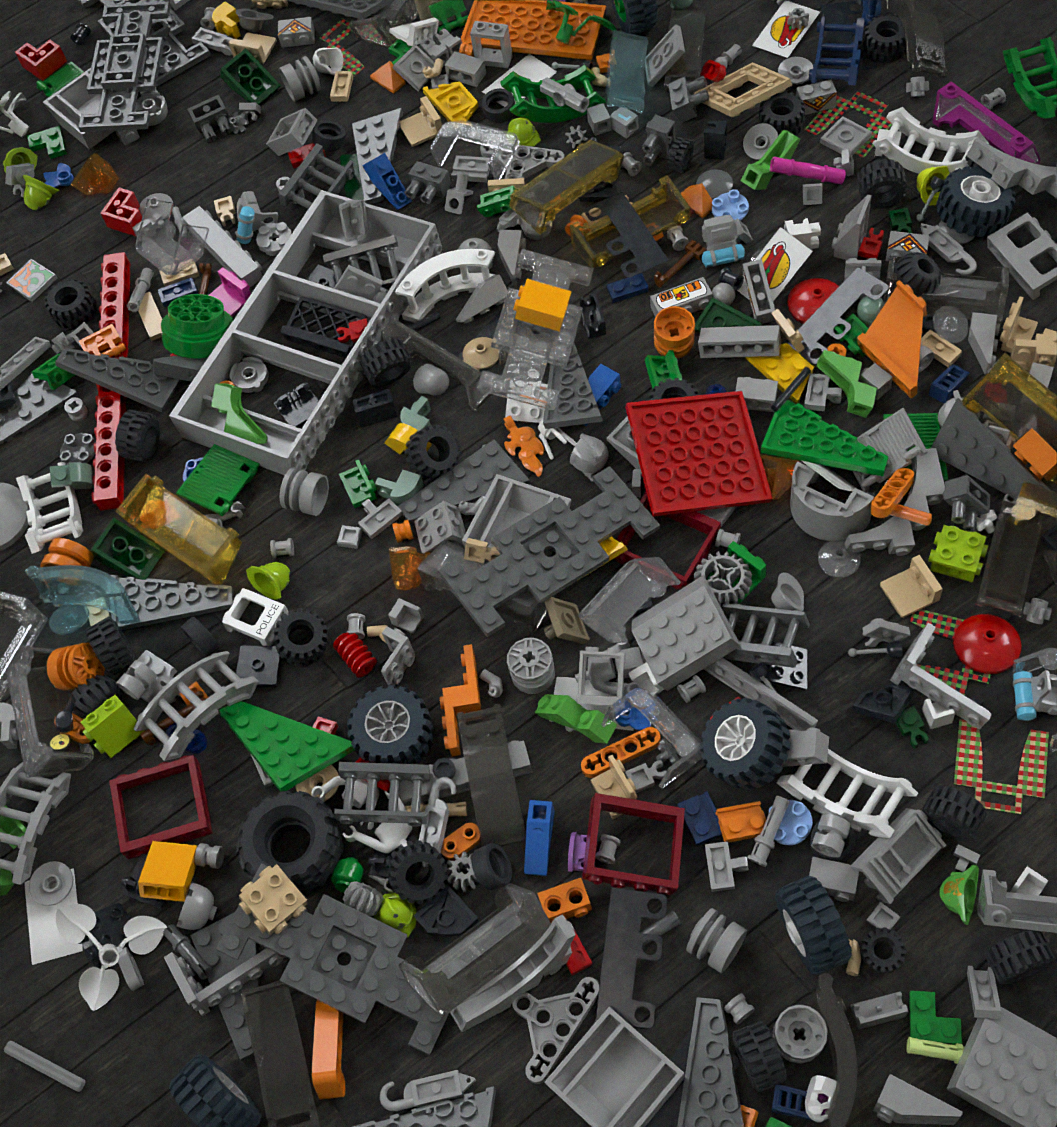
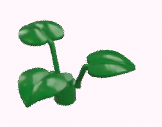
[546,0,617,44]

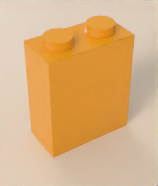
[513,279,572,332]
[138,841,197,902]

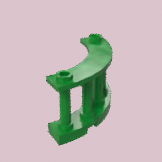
[1003,37,1057,118]
[500,64,606,123]

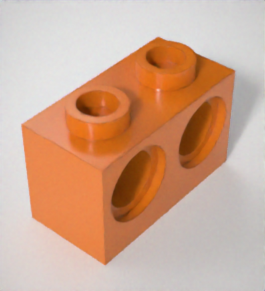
[537,878,592,925]

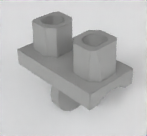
[844,258,881,280]

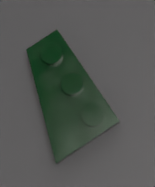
[695,297,762,333]

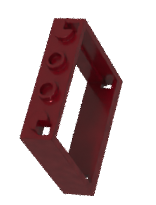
[614,492,721,589]
[109,755,213,859]
[582,793,685,895]

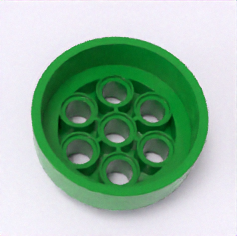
[161,294,233,358]

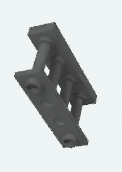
[279,144,355,209]
[323,235,399,288]
[722,603,810,668]
[334,762,430,827]

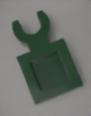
[888,208,912,233]
[896,706,928,749]

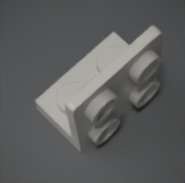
[414,501,466,555]

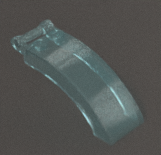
[606,30,648,113]
[26,565,140,624]

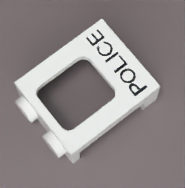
[222,588,289,646]

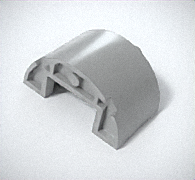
[790,462,874,541]

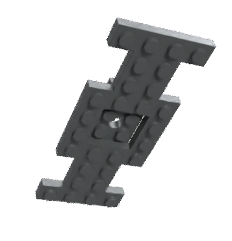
[78,0,211,87]
[78,1,171,132]
[438,466,660,637]
[216,863,471,1055]

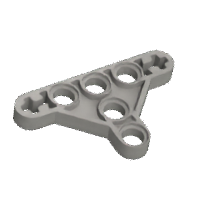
[480,141,565,179]
[512,977,600,1084]

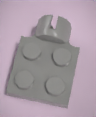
[334,265,389,304]
[125,650,181,703]

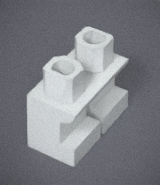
[784,218,821,249]

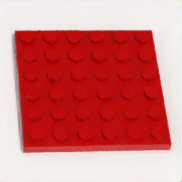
[625,391,773,516]

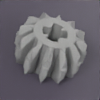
[445,851,479,892]
[343,881,384,916]

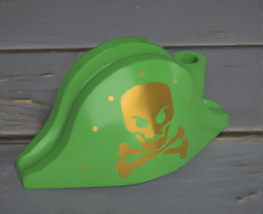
[940,865,979,925]

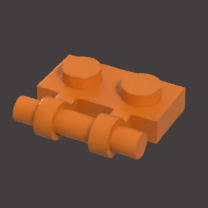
[79,324,126,358]

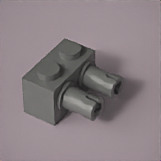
[668,76,710,123]
[188,94,232,143]
[642,115,675,166]
[404,161,451,204]
[943,475,990,532]

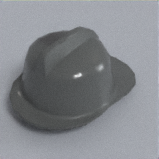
[236,9,274,33]

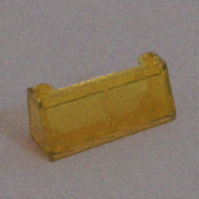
[115,474,242,585]

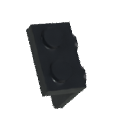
[78,903,131,968]

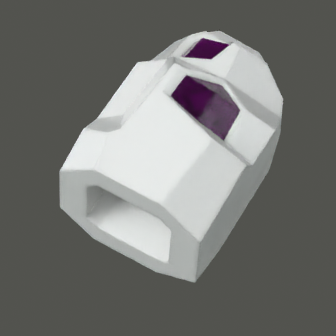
[805,1075,840,1122]

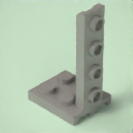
[890,622,991,729]
[164,948,285,1016]

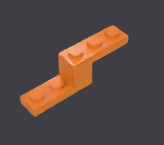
[440,644,482,756]

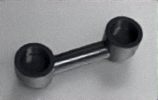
[55,689,75,733]

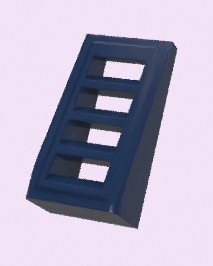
[929,364,970,403]
[772,1084,825,1123]

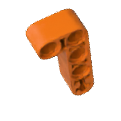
[312,1000,345,1099]

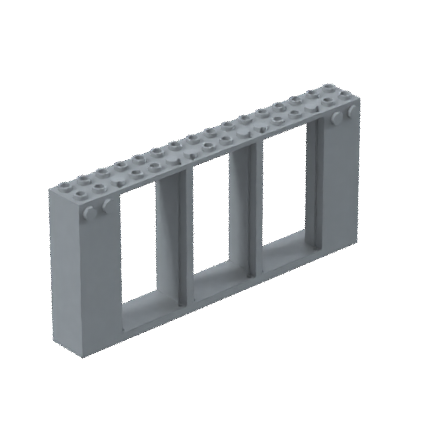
[169,190,442,475]

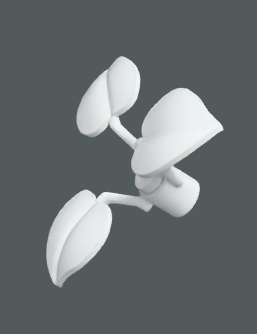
[0,91,29,138]
[56,904,167,1011]

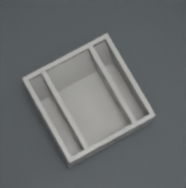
[43,68,138,149]
[462,474,571,560]
[632,575,741,691]
[544,1007,685,1127]
[947,1007,1057,1127]

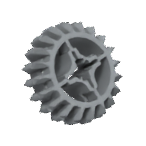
[694,551,752,606]

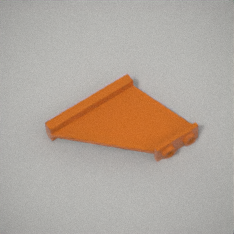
[857,280,927,398]

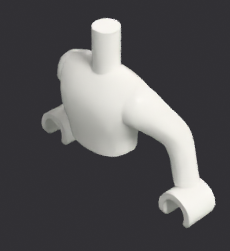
[311,776,379,830]
[343,791,412,853]

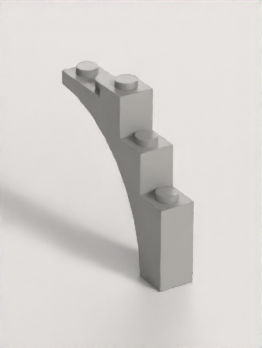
[966,138,1057,198]
[845,448,945,556]
[450,914,576,1032]

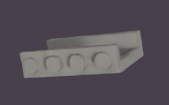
[987,213,1057,300]

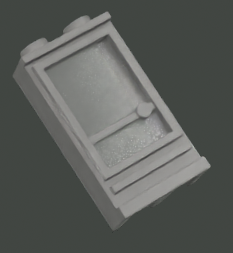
[851,808,946,904]

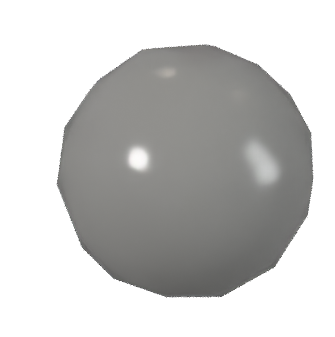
[712,283,735,306]

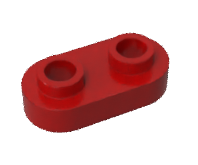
[701,60,726,83]

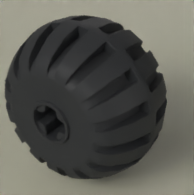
[892,252,941,299]
[71,675,123,719]

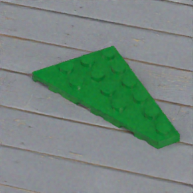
[761,400,888,476]
[219,701,355,792]

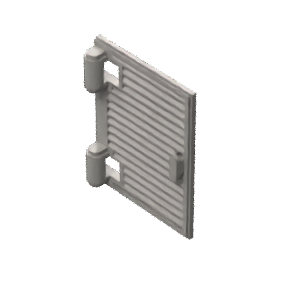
[853,408,928,492]

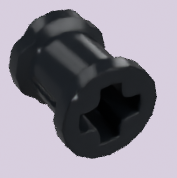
[70,23,91,45]
[718,268,744,291]

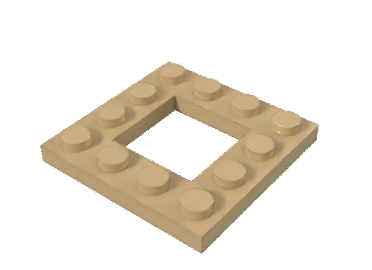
[694,62,792,117]

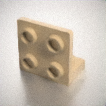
[229,33,277,64]
[399,96,444,147]
[1000,297,1038,353]
[880,555,943,618]
[591,755,637,820]

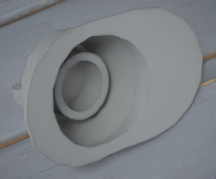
[771,572,804,611]

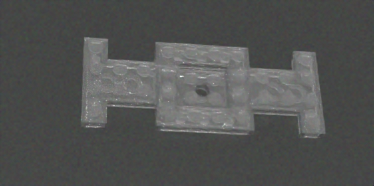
[477,249,594,411]

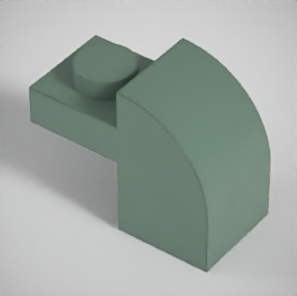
[400,396,431,431]
[50,462,94,490]
[375,470,424,506]

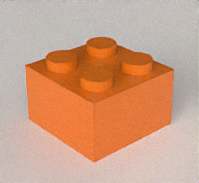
[1013,428,1057,481]

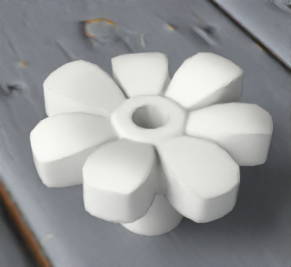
[976,510,997,533]

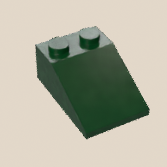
[220,48,281,105]
[91,517,165,580]

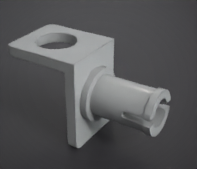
[445,171,473,214]

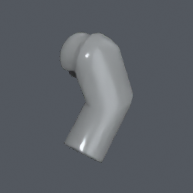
[458,495,484,515]
[480,669,503,698]

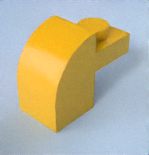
[212,2,241,39]
[385,423,432,454]

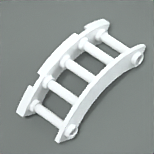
[872,107,989,174]
[395,249,495,323]
[16,462,83,554]
[777,749,918,838]

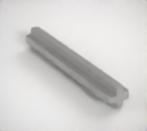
[4,1041,85,1092]

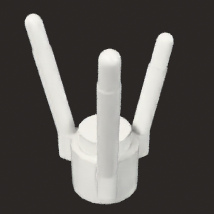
[538,421,577,460]

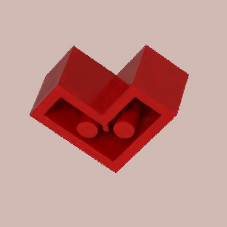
[15,39,67,81]
[100,188,143,237]

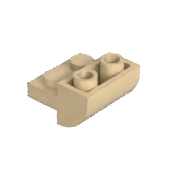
[1009,334,1057,374]

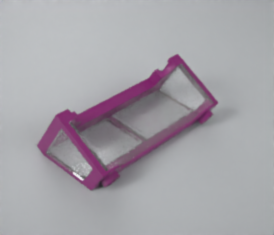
[932,82,1041,165]

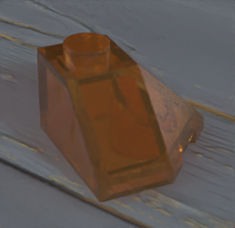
[71,153,119,195]
[760,454,800,500]
[389,546,437,590]

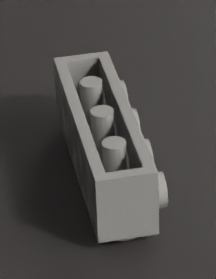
[698,325,781,358]

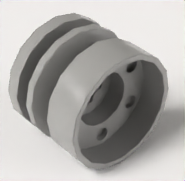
[279,56,321,102]
[280,468,329,516]
[507,638,555,694]
[686,908,747,973]
[773,1005,827,1064]

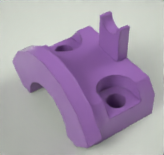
[568,832,595,872]

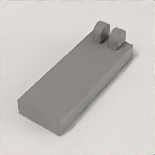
[967,966,1001,1019]

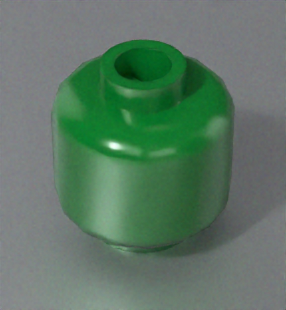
[331,857,364,893]

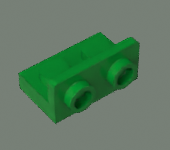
[32,354,75,390]

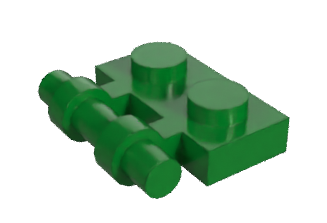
[428,0,468,33]

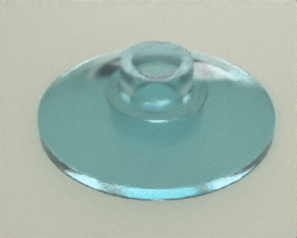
[49,602,89,635]

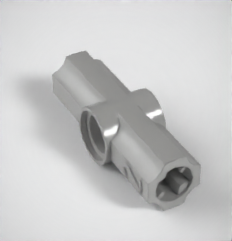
[540,77,589,113]

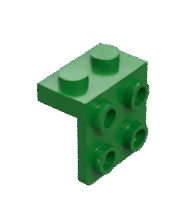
[707,541,766,604]

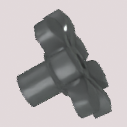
[228,112,248,134]
[656,739,680,765]

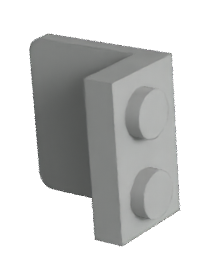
[381,626,415,685]

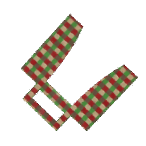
[954,719,1049,814]

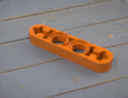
[871,468,914,518]
[581,727,661,778]

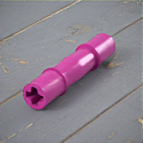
[770,157,846,185]

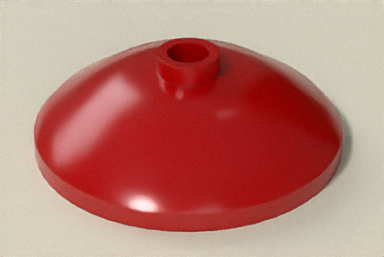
[788,278,839,324]
[953,614,1021,674]

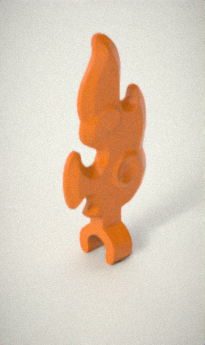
[503,415,544,477]

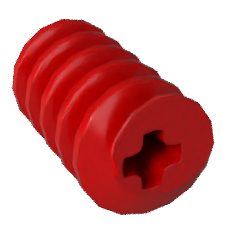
[333,633,377,678]

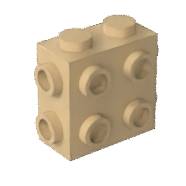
[239,864,307,935]

